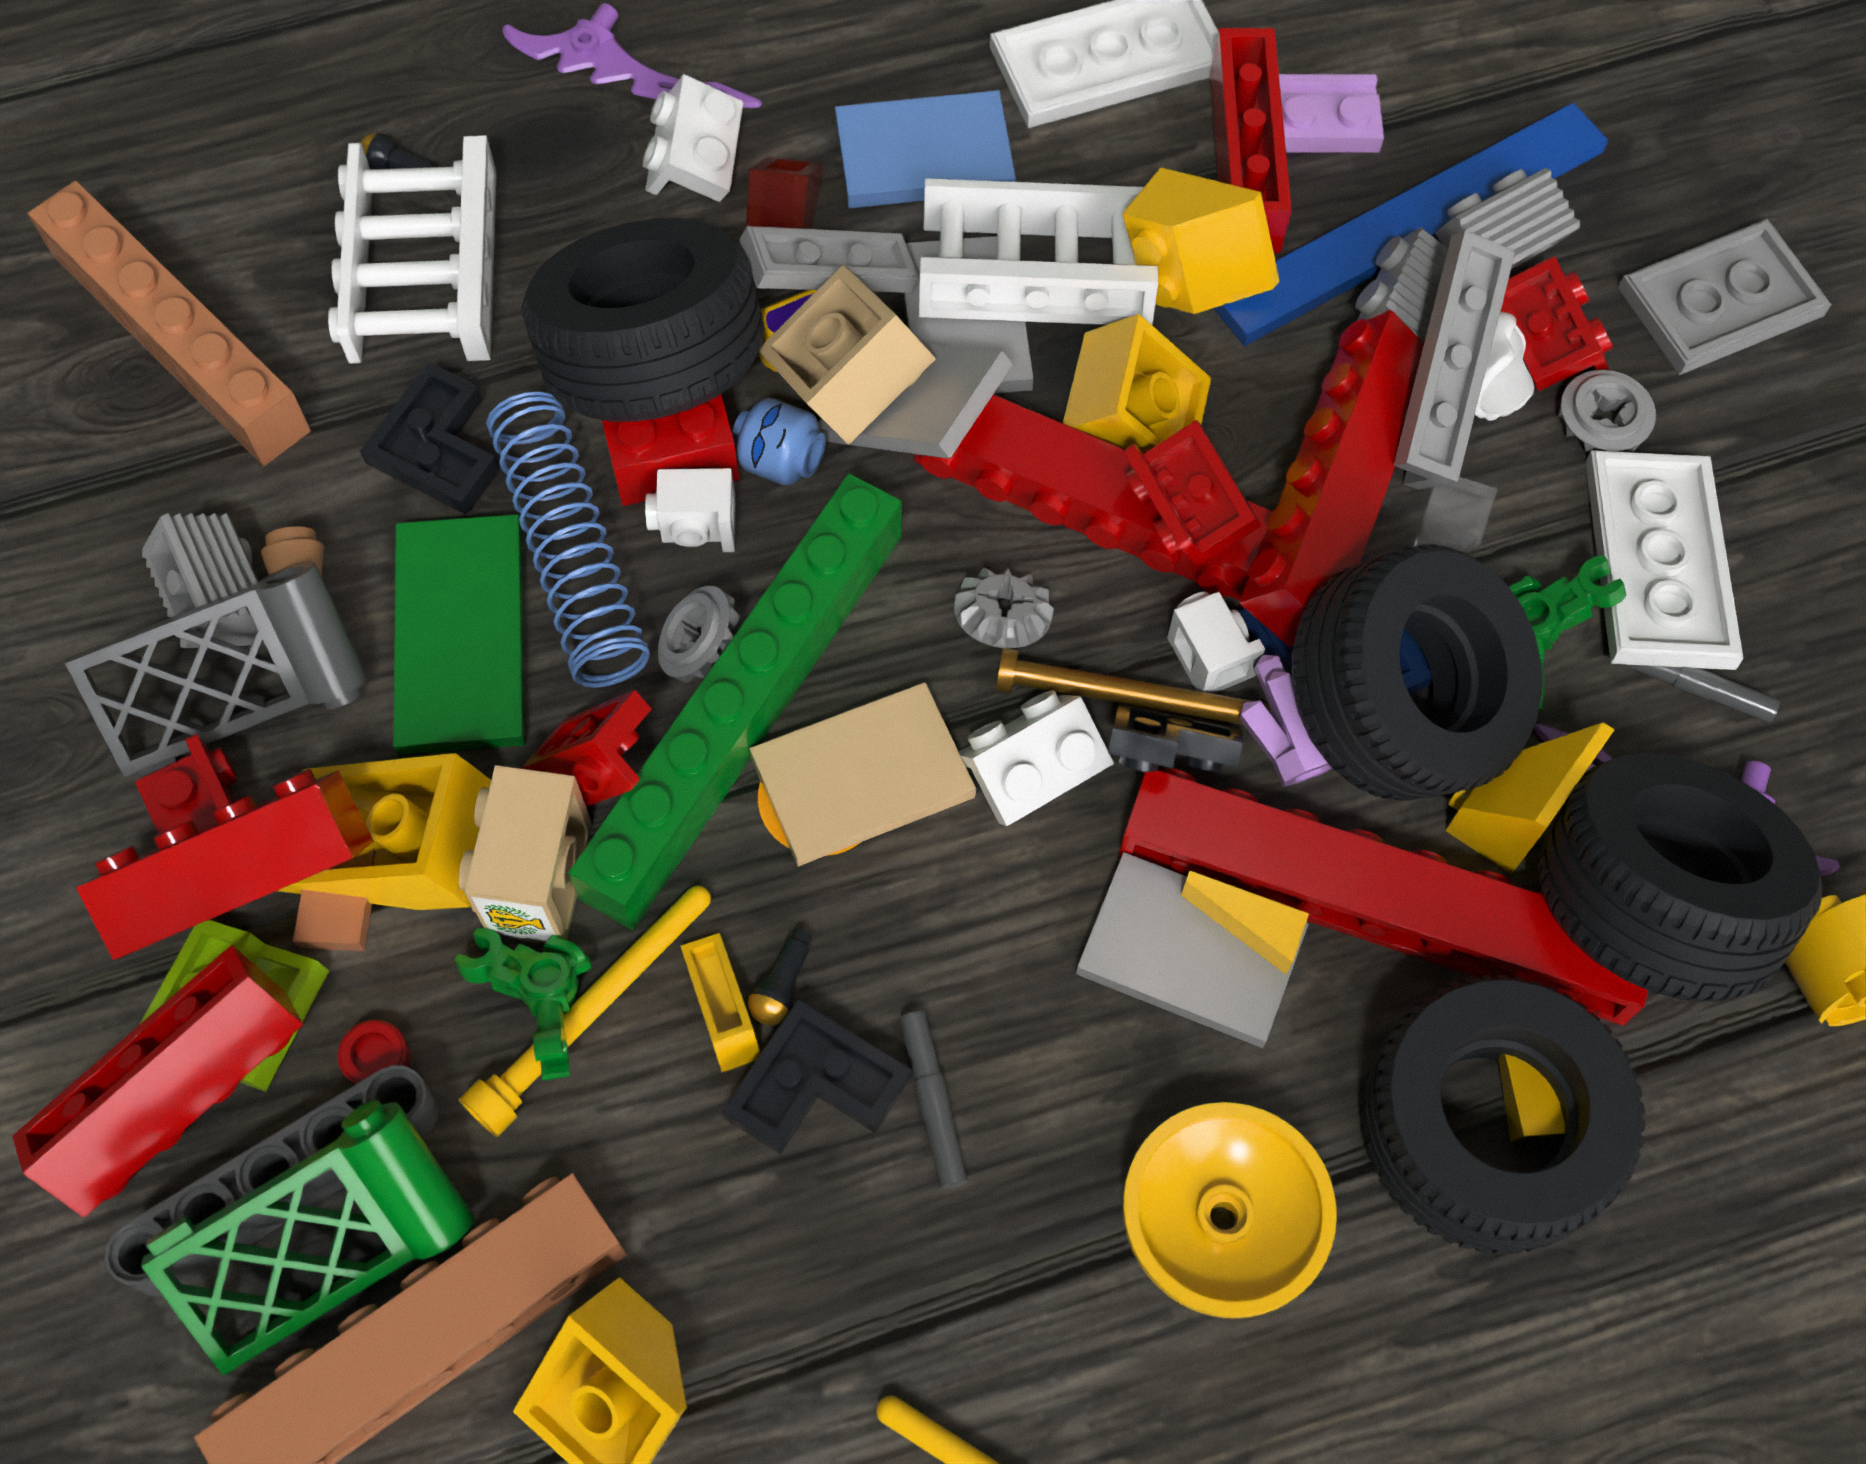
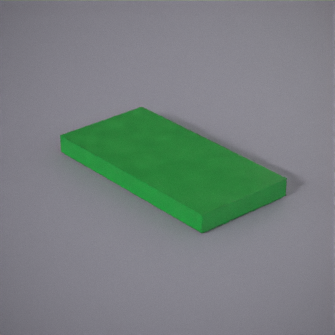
[393,514,526,755]

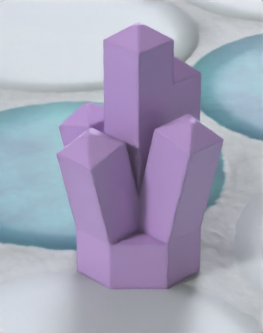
[1239,655,1333,787]

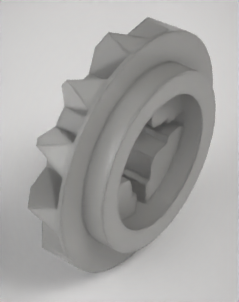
[1558,370,1656,452]
[954,567,1054,648]
[658,586,740,683]

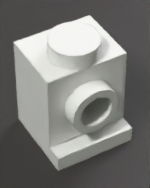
[645,468,736,552]
[1167,592,1265,694]

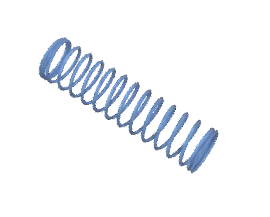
[486,391,650,688]

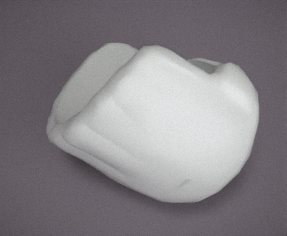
[1475,311,1534,421]

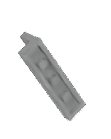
[1393,230,1515,490]

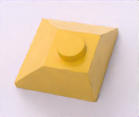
[1446,722,1615,874]
[513,1277,687,1464]

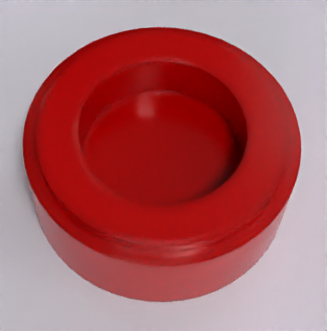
[337,1020,411,1085]

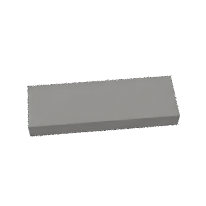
[739,226,920,293]

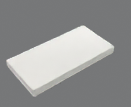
[990,0,1218,128]
[1585,450,1743,670]

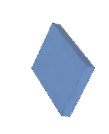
[835,90,1016,208]

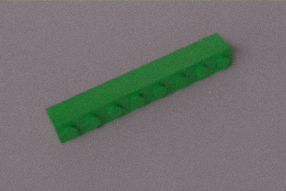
[568,474,902,931]

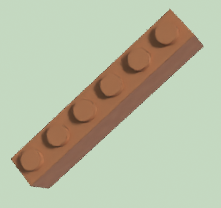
[27,180,311,467]
[194,1173,627,1464]

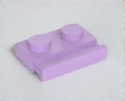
[1279,74,1384,153]

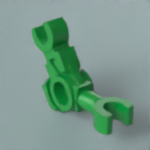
[1509,555,1627,711]
[454,928,591,1081]

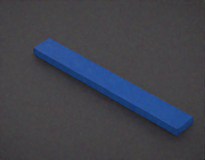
[1213,102,1608,346]

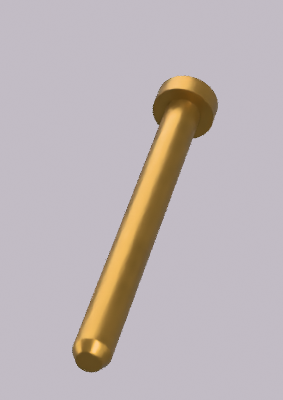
[995,648,1271,725]

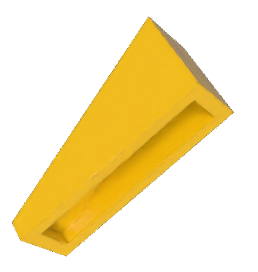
[1181,871,1309,975]
[681,933,761,1072]
[1498,1054,1565,1142]

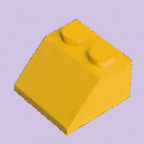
[1122,167,1280,314]
[1063,314,1211,453]

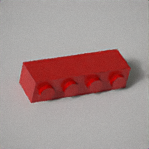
[1210,28,1292,253]
[76,769,374,960]
[12,945,303,1218]

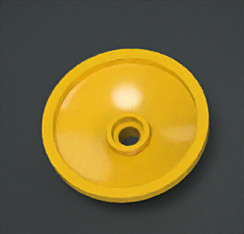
[1123,1102,1337,1319]

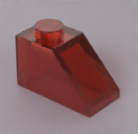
[745,156,824,229]

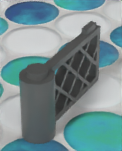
[65,562,368,778]

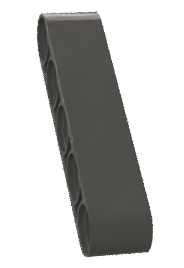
[104,1066,440,1296]

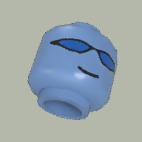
[732,398,826,486]

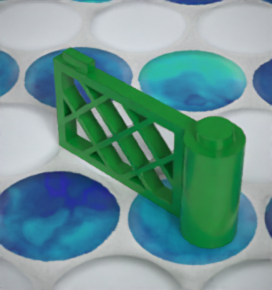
[141,1100,475,1376]

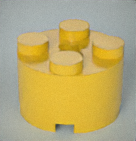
[1785,890,1866,1026]

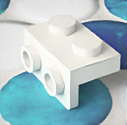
[643,74,743,202]
[959,690,1114,826]

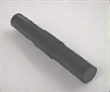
[1620,664,1780,723]
[899,1011,968,1189]

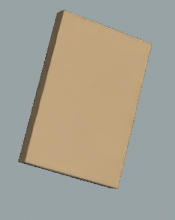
[749,682,976,866]

